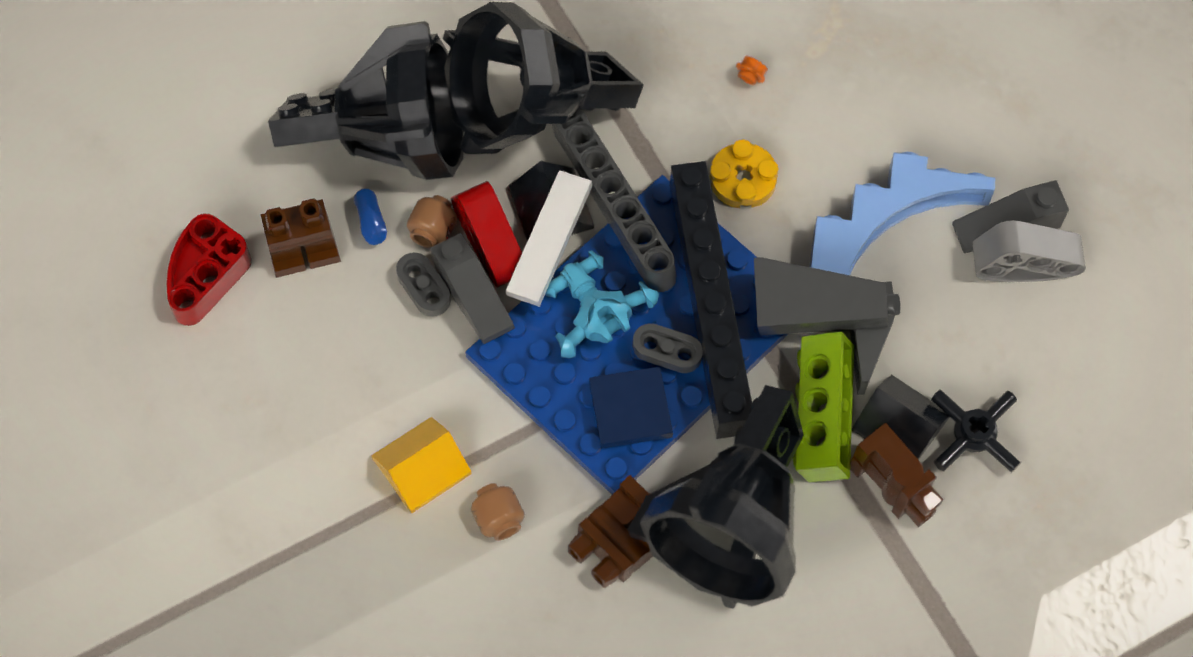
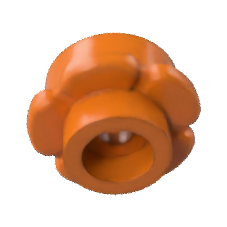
[736,56,768,85]

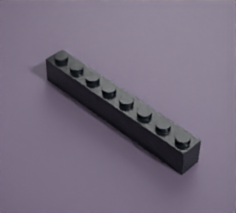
[670,161,752,439]

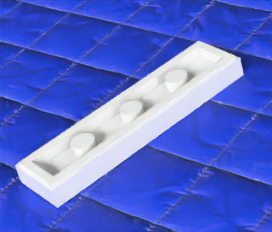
[506,170,592,307]

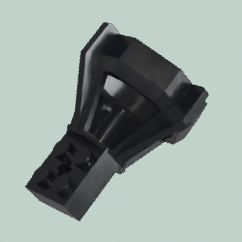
[442,2,644,154]
[268,21,464,180]
[628,385,804,609]

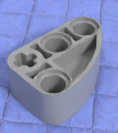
[972,220,1086,282]

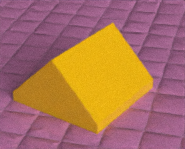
[371,417,472,514]

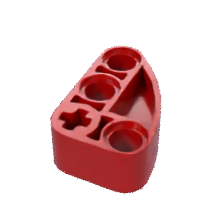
[450,181,522,288]
[166,213,252,326]

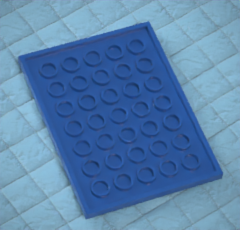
[465,175,788,495]

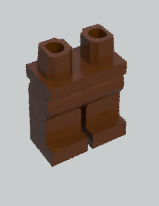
[261,198,341,278]
[850,423,944,527]
[568,475,653,588]

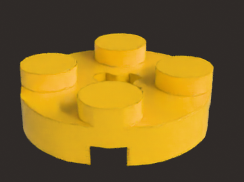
[710,139,779,208]

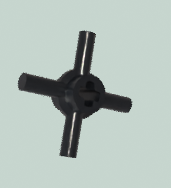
[931,389,1021,473]

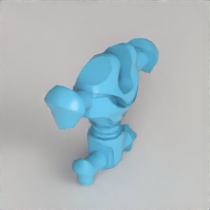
[545,250,659,359]

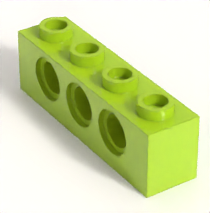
[792,332,854,483]

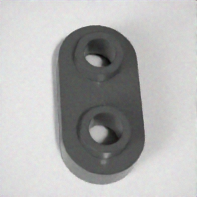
[396,253,451,316]
[633,324,703,373]

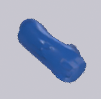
[354,189,387,245]

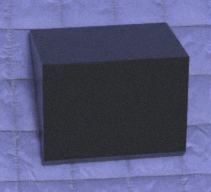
[509,161,594,241]
[852,375,950,460]

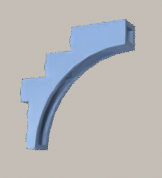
[810,152,996,275]

